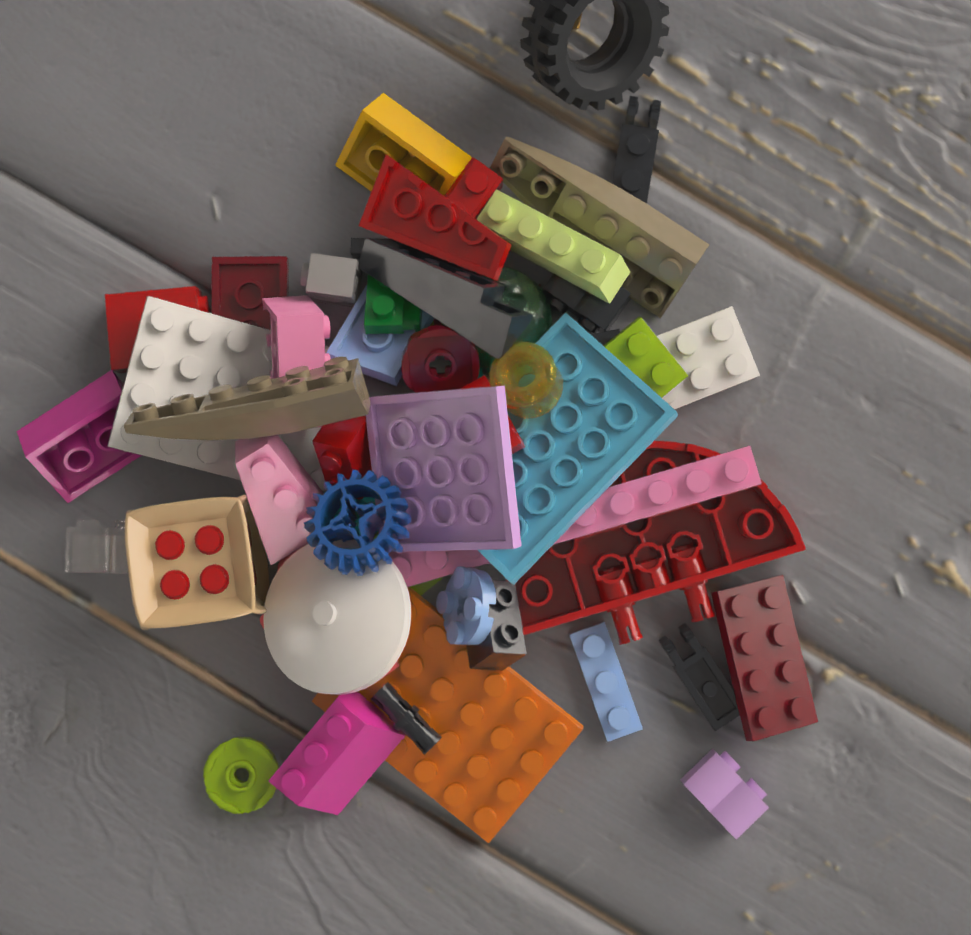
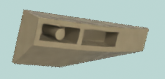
[490,136,709,318]
[124,357,371,440]

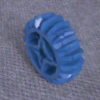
[304,469,411,576]

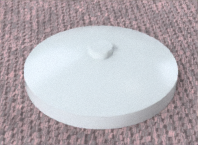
[263,540,411,695]

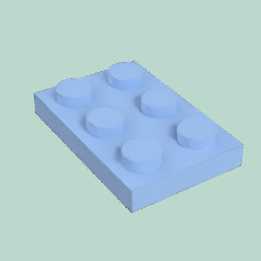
[326,285,434,386]

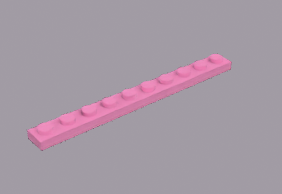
[389,446,762,587]

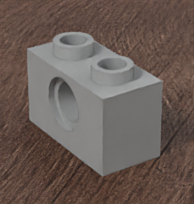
[301,253,362,307]

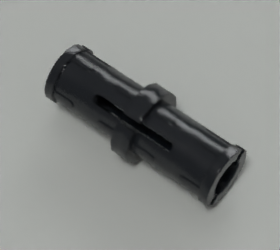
[371,682,442,755]

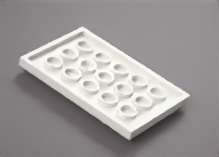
[107,296,329,494]

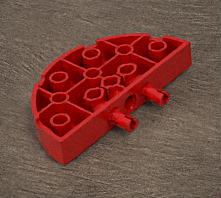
[505,440,806,645]

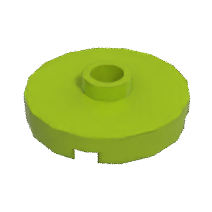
[203,737,280,814]

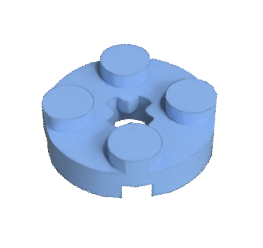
[436,566,496,645]

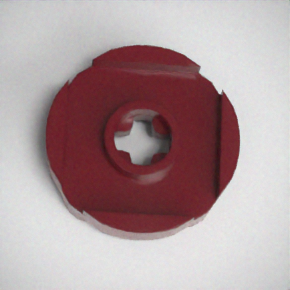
[401,325,480,393]

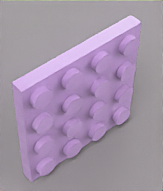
[366,385,522,552]

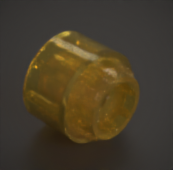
[489,342,563,418]

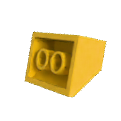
[335,93,472,196]

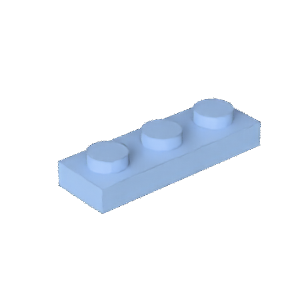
[569,621,643,742]

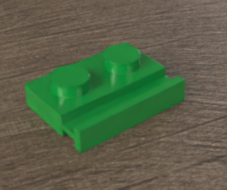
[364,274,422,334]

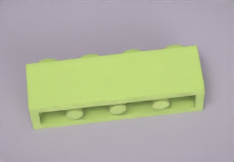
[477,189,630,304]

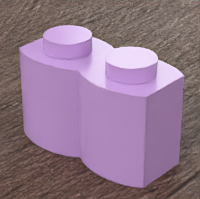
[680,749,769,839]

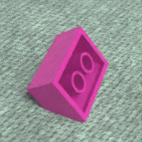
[17,370,142,503]
[269,692,406,815]

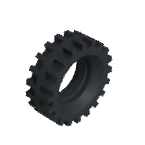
[520,0,669,110]

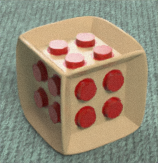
[125,494,270,630]

